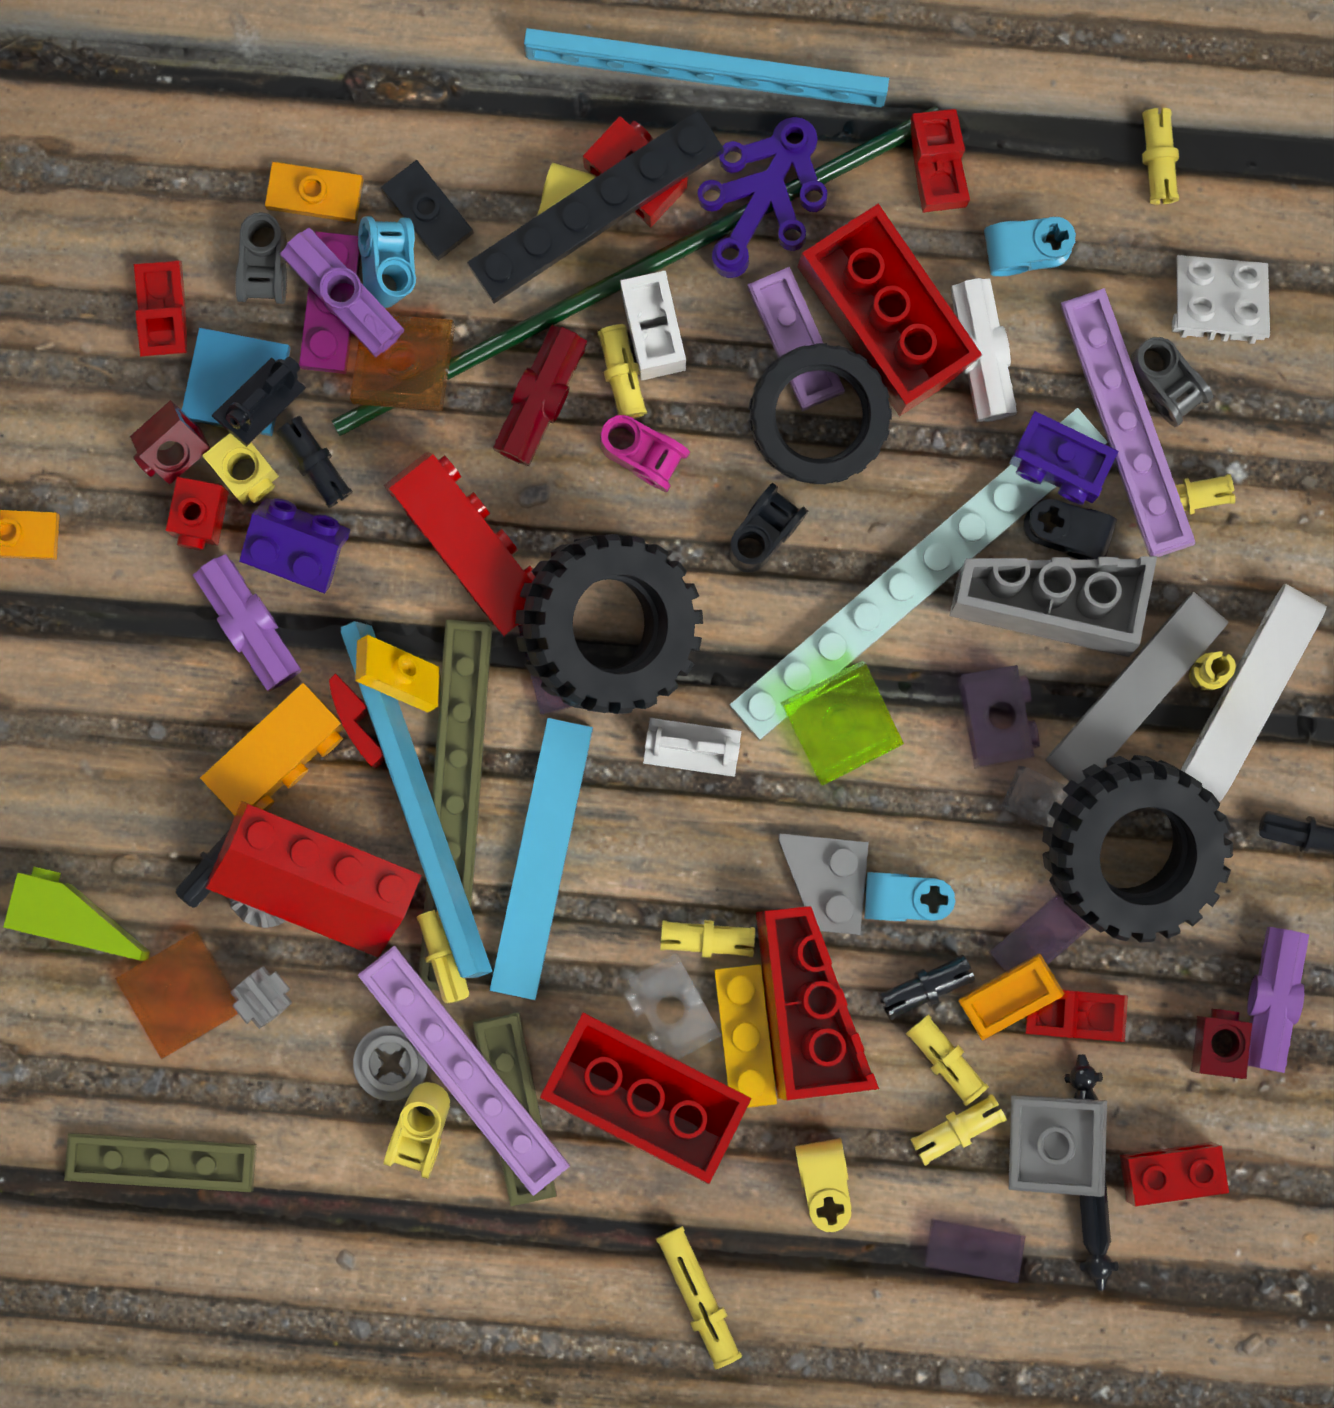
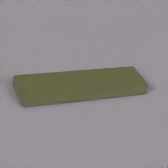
[473,1012,557,1206]
[64,1133,257,1192]

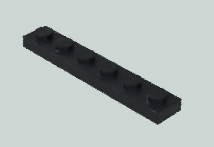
[467,111,724,304]

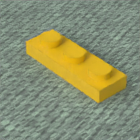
[714,964,777,1108]

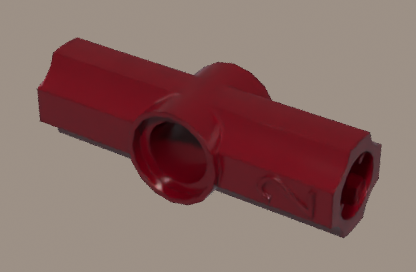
[493,325,587,466]

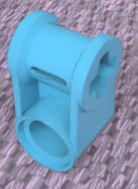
[358,216,416,308]
[984,217,1076,277]
[865,872,955,921]

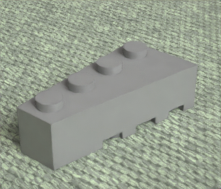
[949,556,1157,657]

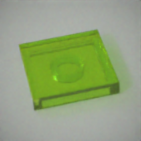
[780,660,904,786]

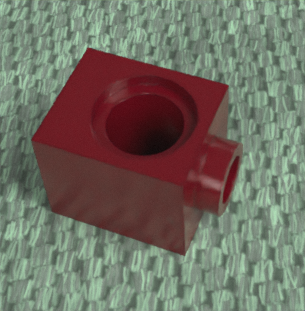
[130,400,211,485]
[1191,1008,1252,1079]

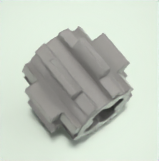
[230,966,292,1029]

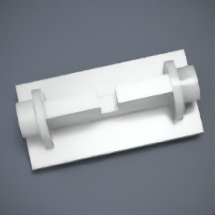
[643,718,741,777]

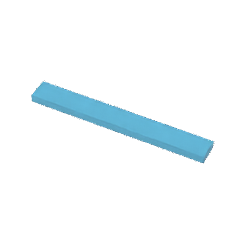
[524,28,889,108]
[341,622,493,978]

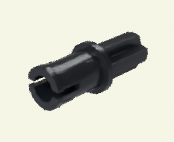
[1259,811,1334,855]
[175,829,230,908]

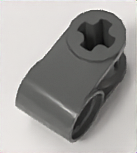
[235,212,287,304]
[1130,337,1213,427]

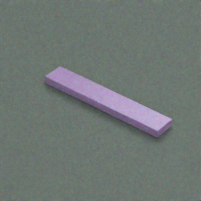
[1061,288,1195,557]
[358,946,570,1196]

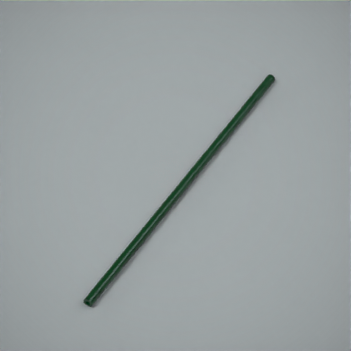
[331,106,940,436]

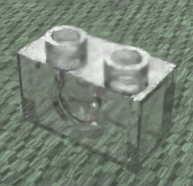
[623,953,722,1060]

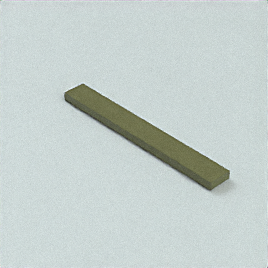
[419,620,493,991]

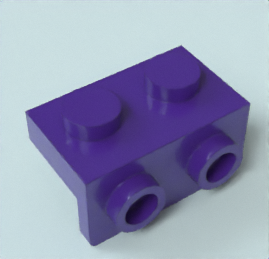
[1009,411,1119,505]
[239,498,351,594]

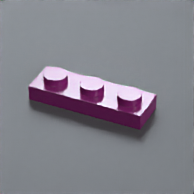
[299,231,361,374]

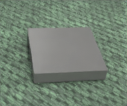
[1009,1095,1107,1197]

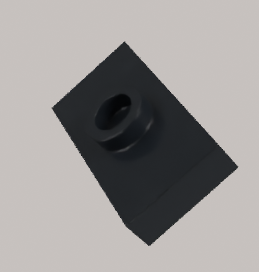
[381,160,474,261]

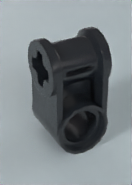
[728,482,809,572]
[1023,499,1117,560]

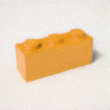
[200,683,344,816]

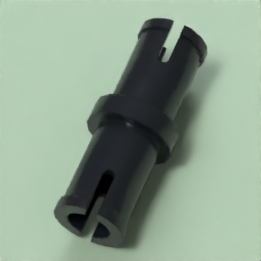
[277,416,353,508]
[878,955,975,1020]

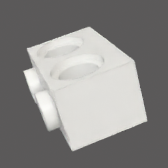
[620,271,686,381]

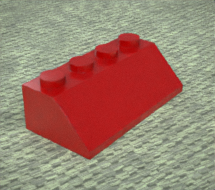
[797,203,982,417]
[205,801,422,957]
[540,1012,752,1184]

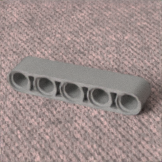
[1046,591,1229,784]

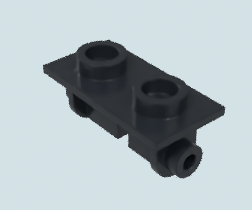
[212,357,306,447]

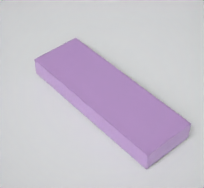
[747,267,845,411]

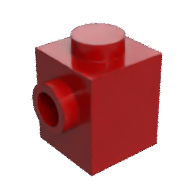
[166,477,229,551]

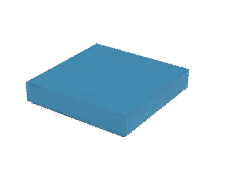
[182,328,291,436]

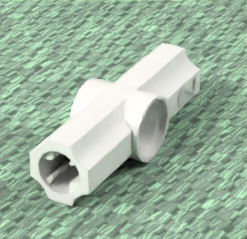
[950,278,1017,422]

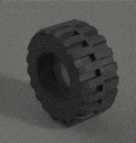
[515,534,703,714]
[1042,755,1233,943]

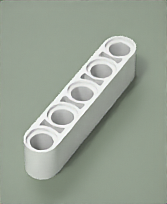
[1181,584,1327,802]

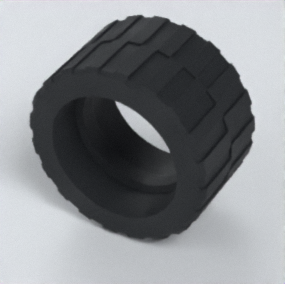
[748,343,892,484]

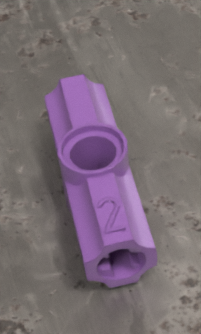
[280,228,404,357]
[193,554,302,692]
[1247,927,1309,1073]

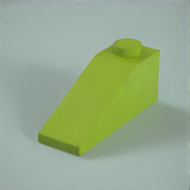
[3,866,150,961]

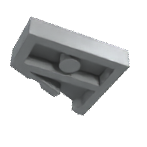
[778,834,869,935]

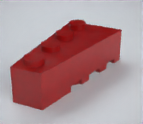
[383,452,536,636]
[756,906,879,1101]

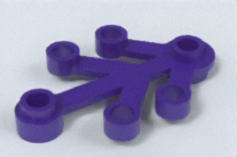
[697,117,827,278]

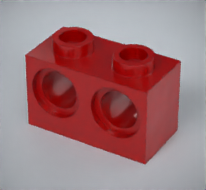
[1120,1142,1229,1207]

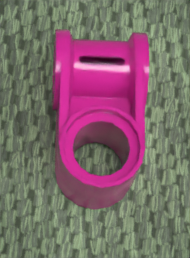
[600,415,690,492]

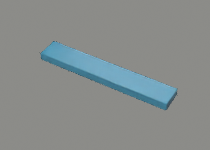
[490,718,593,1000]

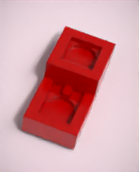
[911,109,970,213]
[133,261,187,357]
[329,673,385,769]
[1026,990,1128,1042]

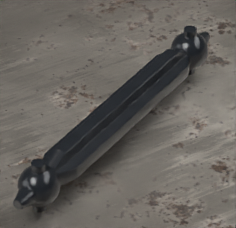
[1064,1054,1119,1291]

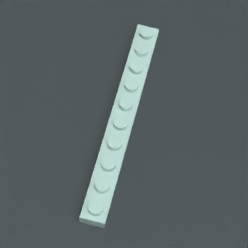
[730,408,1108,741]

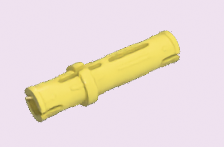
[656,1226,742,1370]

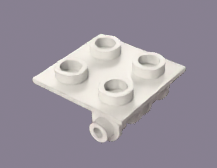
[1172,255,1270,344]

